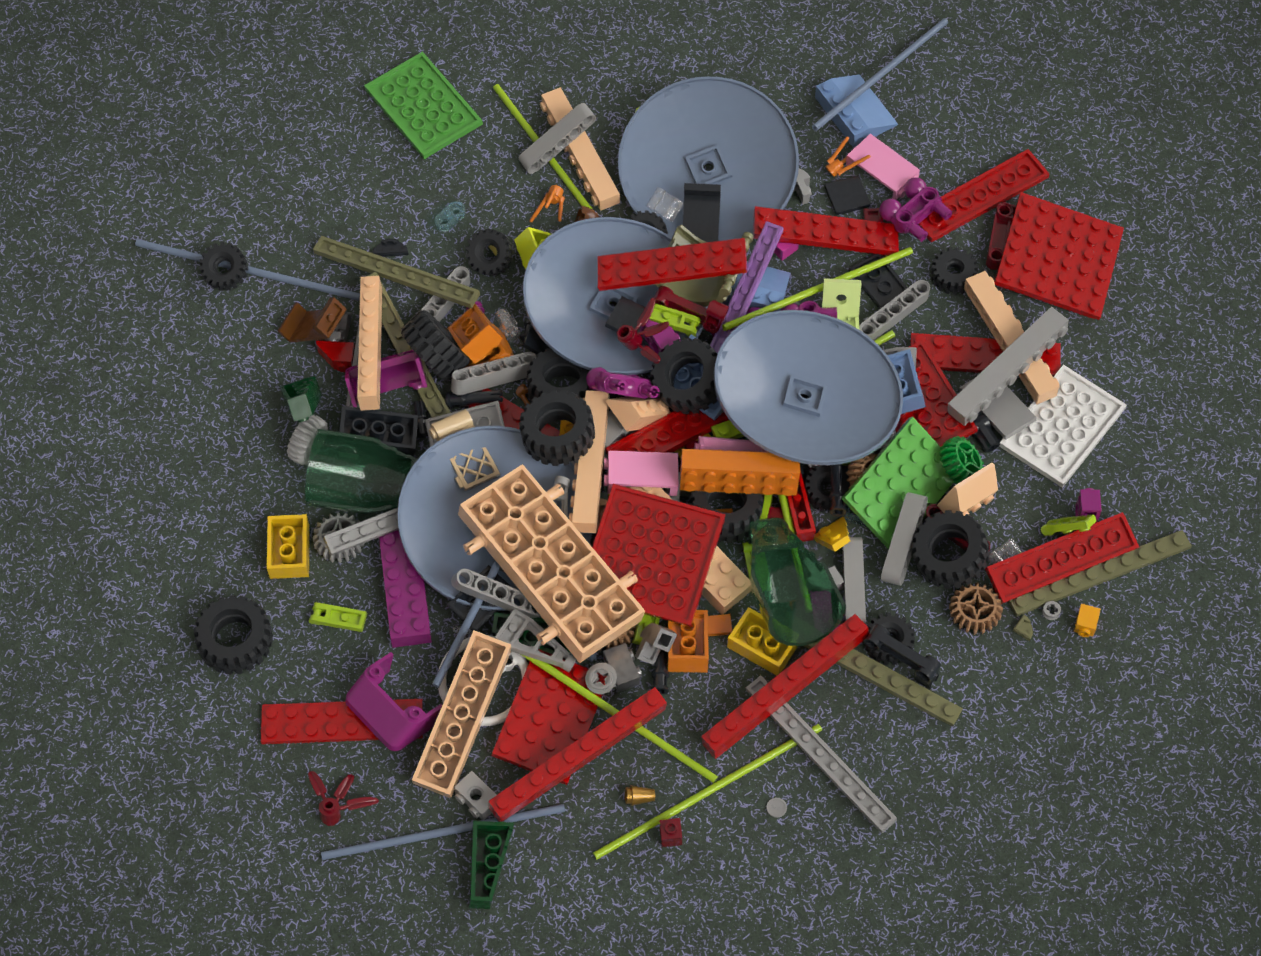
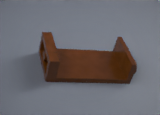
[278,297,347,342]

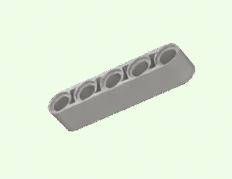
[519,103,596,174]
[421,266,470,322]
[859,280,930,341]
[451,352,536,395]
[881,492,928,586]
[842,537,866,624]
[451,569,540,618]

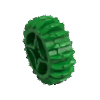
[939,436,984,484]

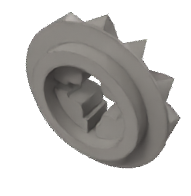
[585,663,618,695]

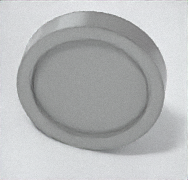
[767,798,787,818]

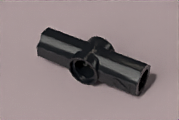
[971,412,1000,453]

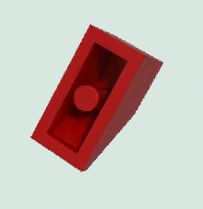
[316,341,355,372]

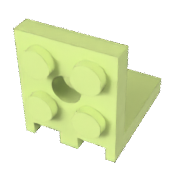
[822,279,861,329]

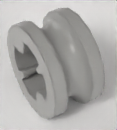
[1042,601,1061,620]

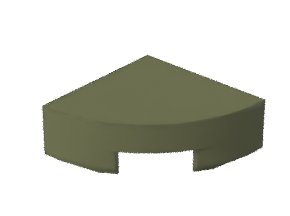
[1013,615,1033,641]

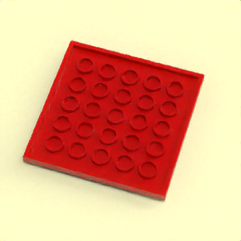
[994,192,1124,320]
[592,484,726,627]

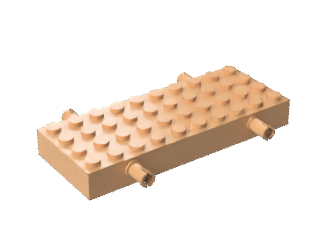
[458,464,645,663]

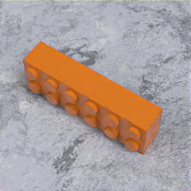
[680,449,800,496]

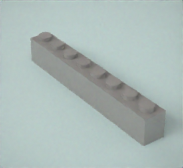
[947,307,1069,426]

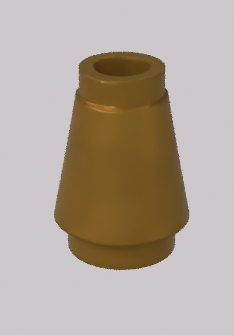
[624,785,655,806]

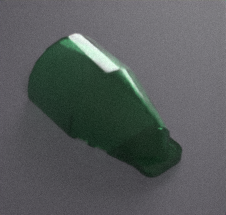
[305,429,418,515]
[749,518,846,646]

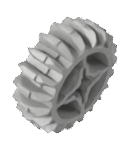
[287,415,328,465]
[313,512,365,564]

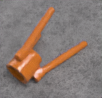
[825,136,871,177]
[530,185,565,222]

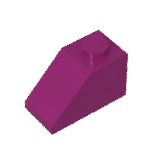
[640,320,681,354]

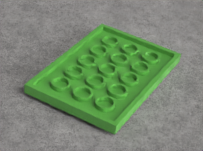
[364,51,483,159]
[841,417,954,549]

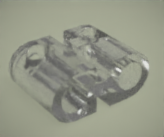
[646,187,684,222]
[495,309,521,342]
[988,538,1023,565]

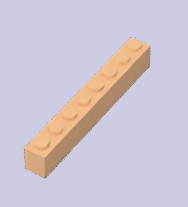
[540,87,620,211]
[964,271,1059,404]
[357,276,382,411]
[569,390,609,533]

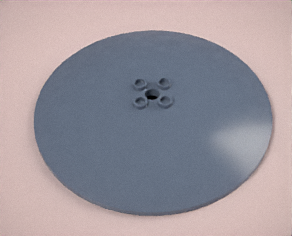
[618,76,799,241]
[523,217,708,375]
[714,310,903,465]
[398,426,592,611]

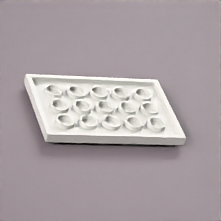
[999,365,1127,488]

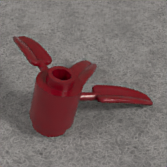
[617,298,669,363]
[308,771,379,826]

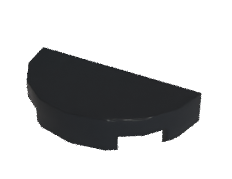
[372,239,409,257]

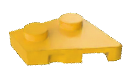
[814,517,850,552]

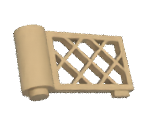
[429,409,500,491]

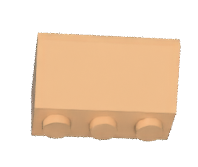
[605,396,671,432]
[937,463,998,516]

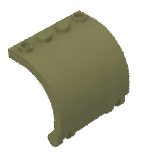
[655,224,754,307]

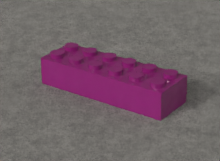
[379,530,432,648]

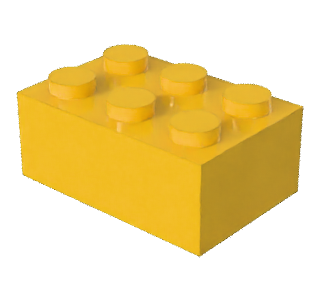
[267,514,309,579]
[727,607,800,676]

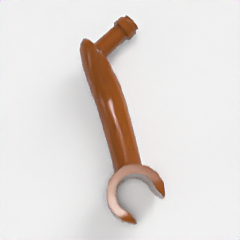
[516,384,530,406]

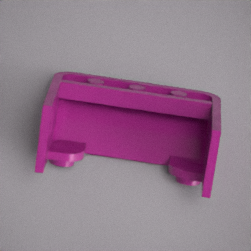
[345,349,427,407]
[345,652,442,751]

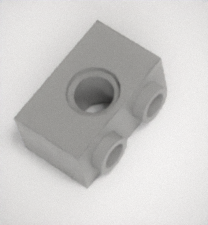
[454,771,497,820]

